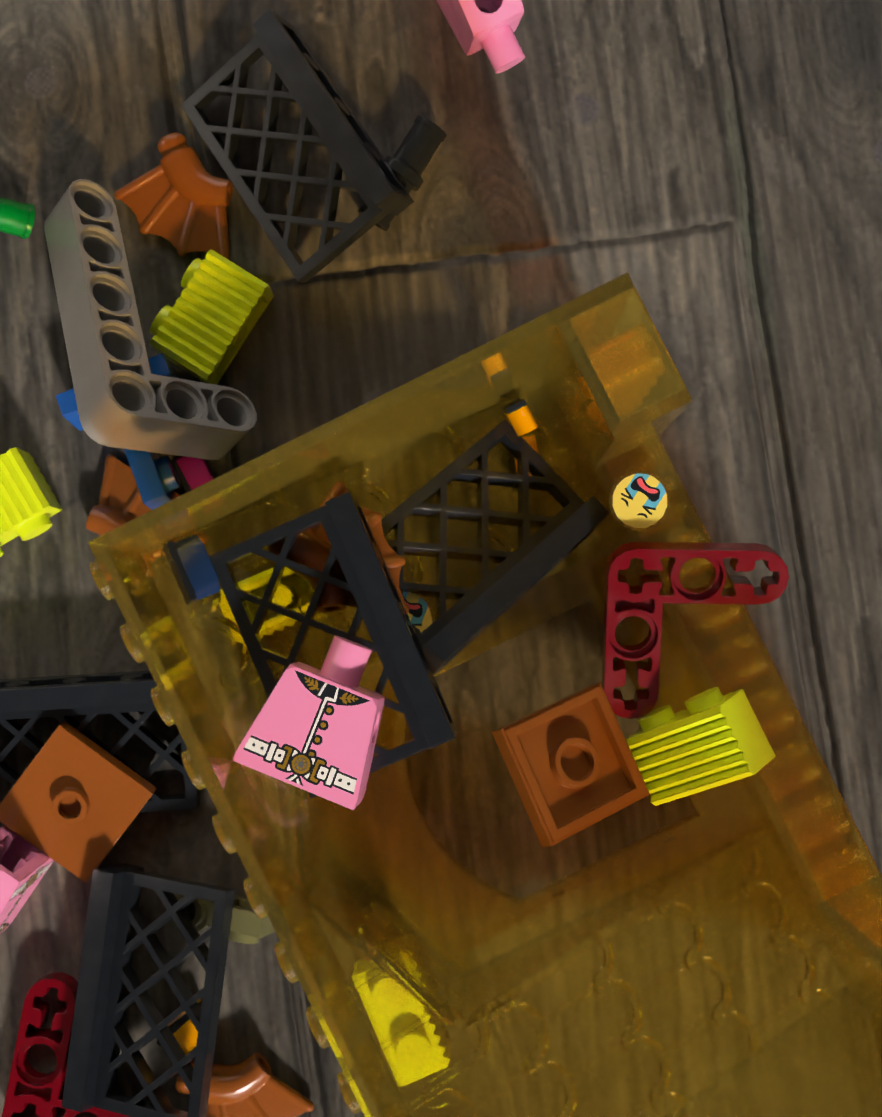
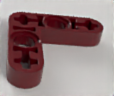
[602,542,789,719]
[2,972,130,1117]

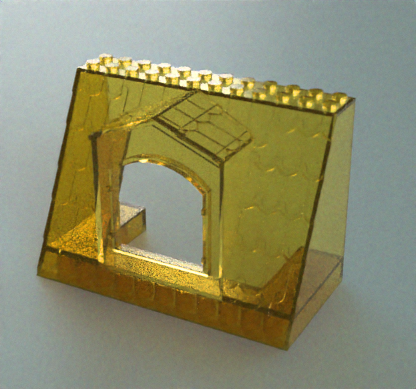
[88,272,882,1117]

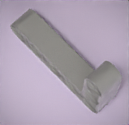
[44,179,257,460]

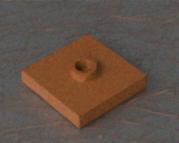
[492,682,650,847]
[0,721,157,883]

